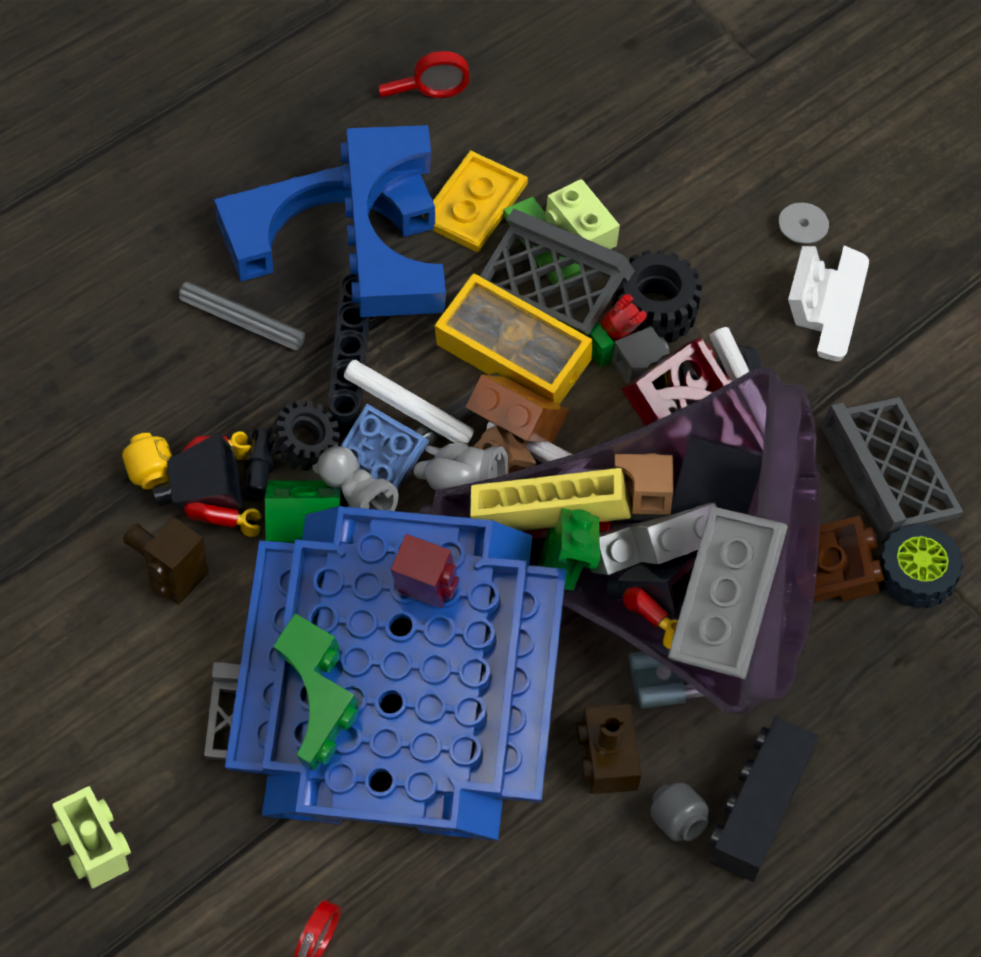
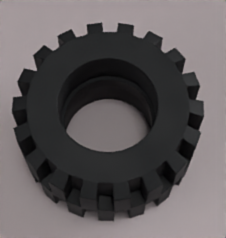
[612,250,702,343]

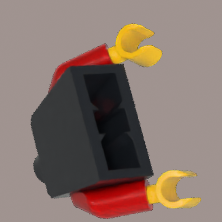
[153,431,261,537]
[607,554,697,649]

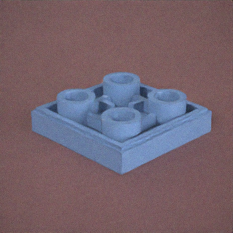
[341,404,429,491]

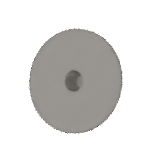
[779,203,829,244]

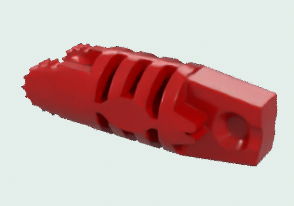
[600,294,647,342]

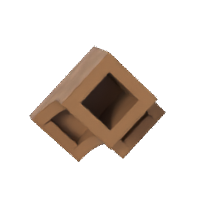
[614,453,673,515]

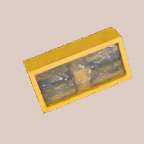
[434,273,592,405]

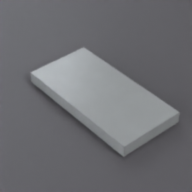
[668,506,788,679]

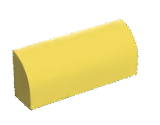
[470,468,632,531]

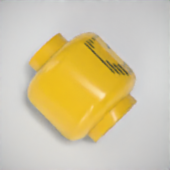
[122,433,172,490]

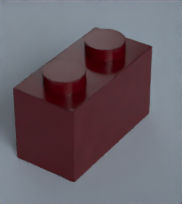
[391,534,459,609]

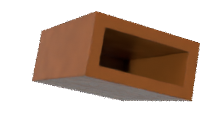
[466,375,570,442]

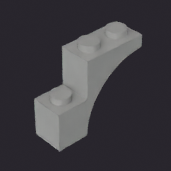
[591,503,716,575]

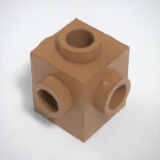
[473,425,537,481]

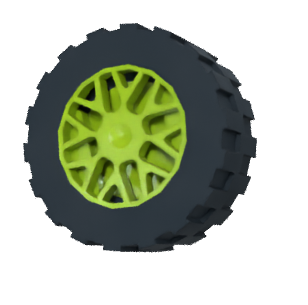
[879,523,963,609]

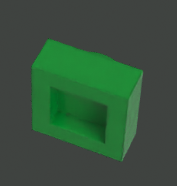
[582,322,614,368]

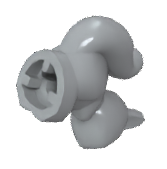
[413,443,509,495]
[313,445,399,511]

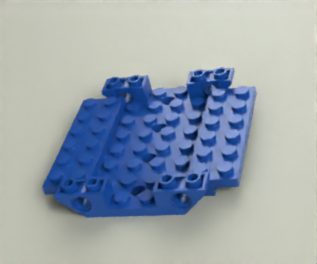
[225,506,566,841]

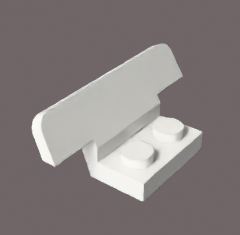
[788,246,869,361]

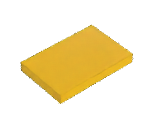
[421,150,528,253]

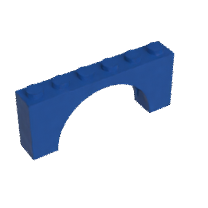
[340,125,446,317]
[214,164,435,281]

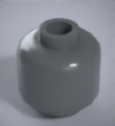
[650,782,709,842]

